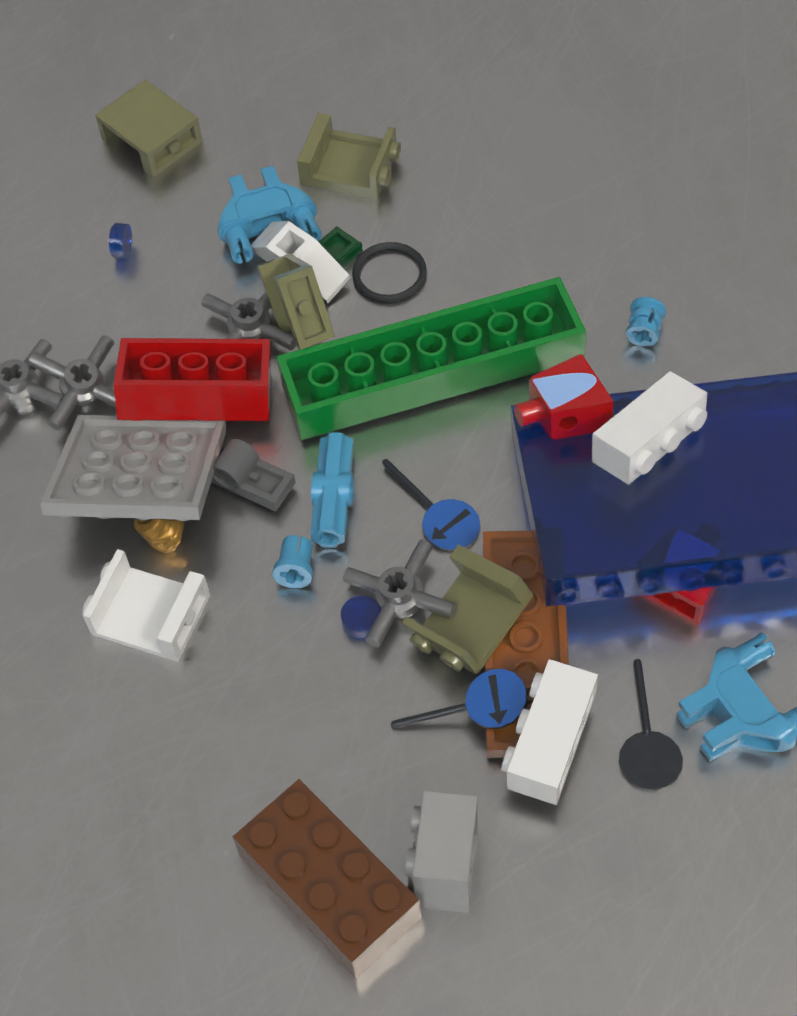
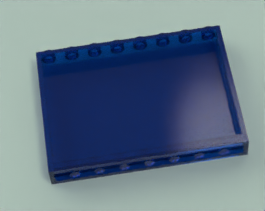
[511,372,797,607]

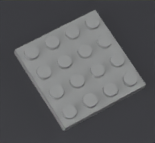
[40,415,226,521]

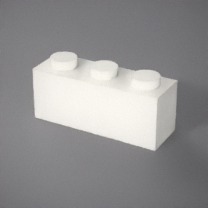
[592,371,707,485]
[501,659,598,805]

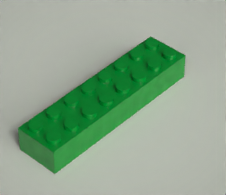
[276,277,586,440]

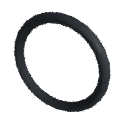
[352,242,427,302]

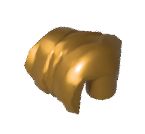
[134,518,184,553]

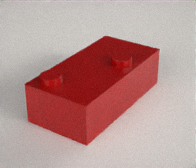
[113,338,271,421]

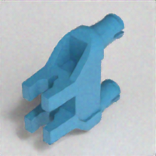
[218,165,322,264]
[676,633,797,762]

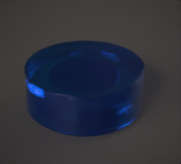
[109,223,132,259]
[341,596,381,638]

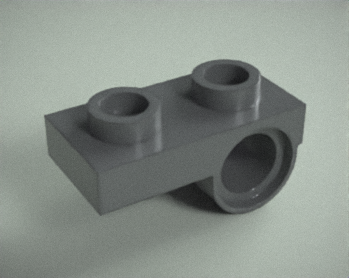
[211,439,296,511]

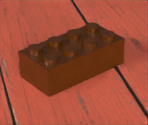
[232,779,422,979]

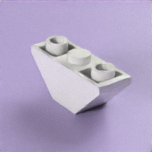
[251,221,350,304]

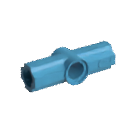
[310,432,354,548]

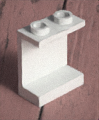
[83,549,210,662]

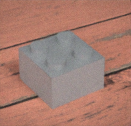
[405,790,479,913]

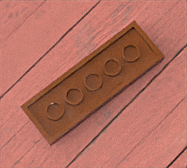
[483,530,569,758]

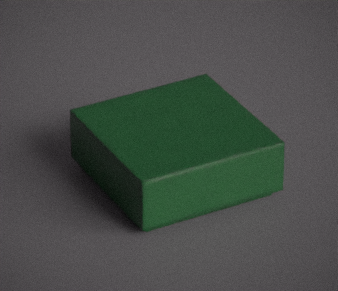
[318,226,363,268]

